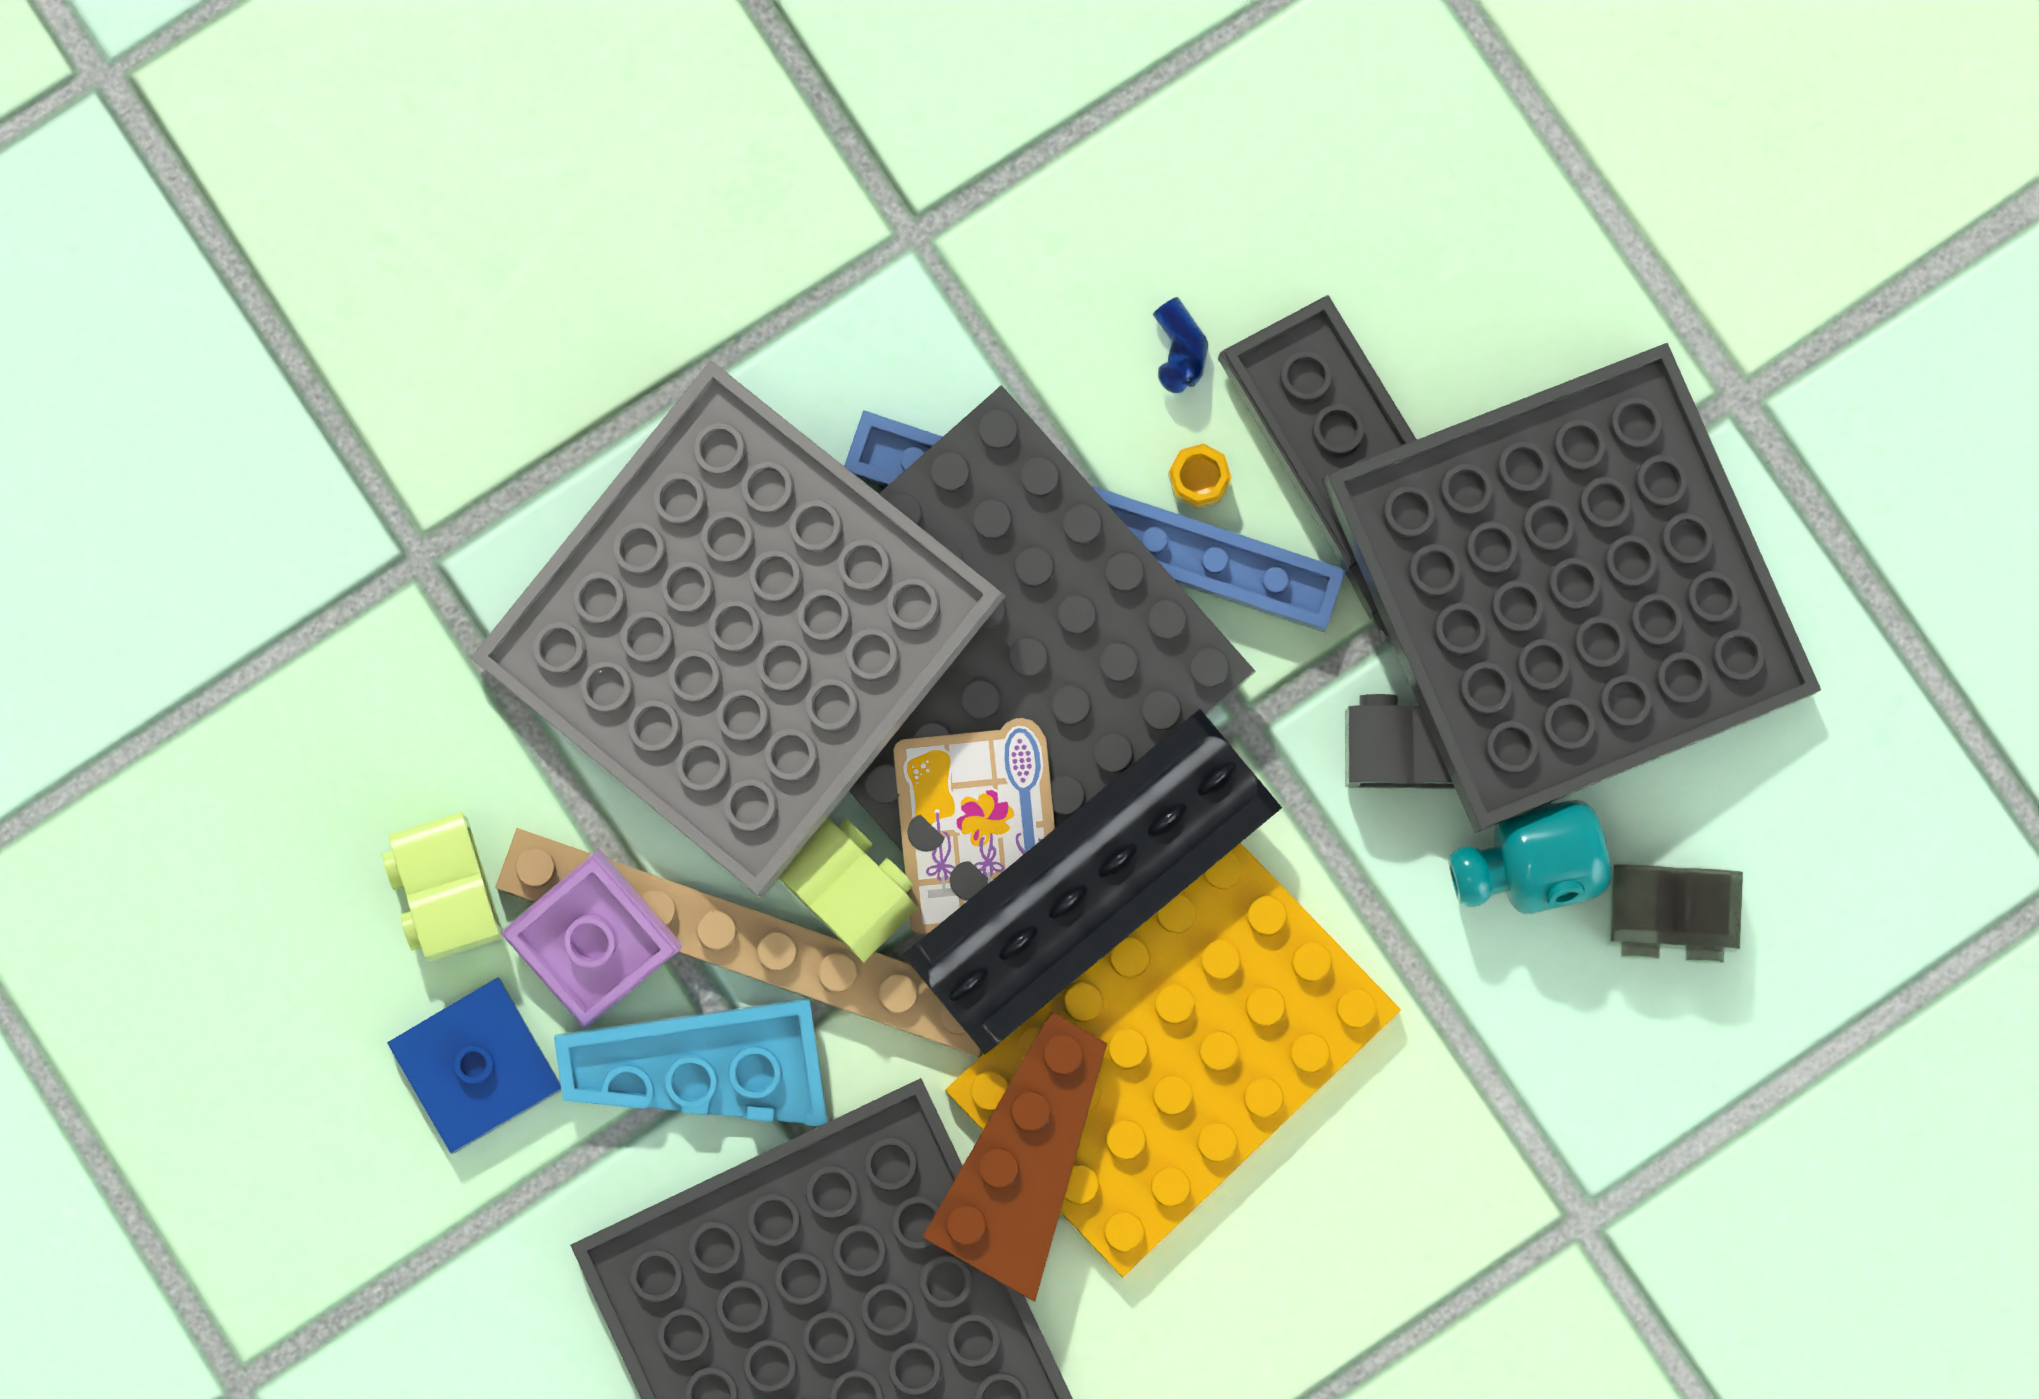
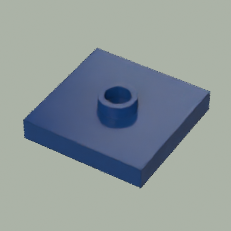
[387,977,562,1154]

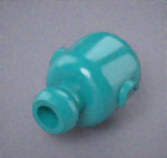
[1448,800,1611,914]

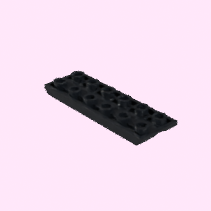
[903,709,1282,1055]

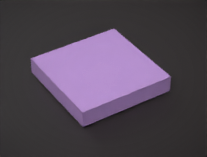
[500,848,683,1029]

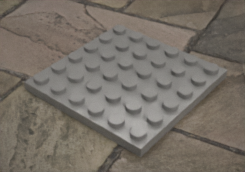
[470,360,1006,898]

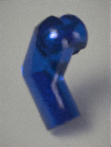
[1152,297,1209,394]

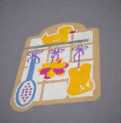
[893,718,1055,935]

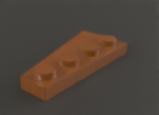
[922,1011,1107,1302]

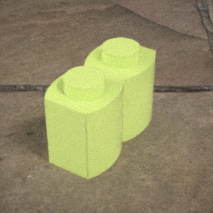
[382,812,504,962]
[779,817,918,963]

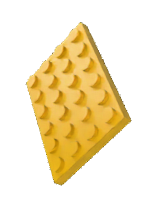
[945,843,1401,1278]

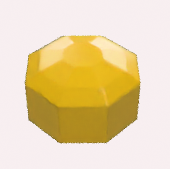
[1168,443,1232,510]

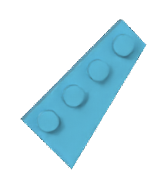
[554,998,828,1127]

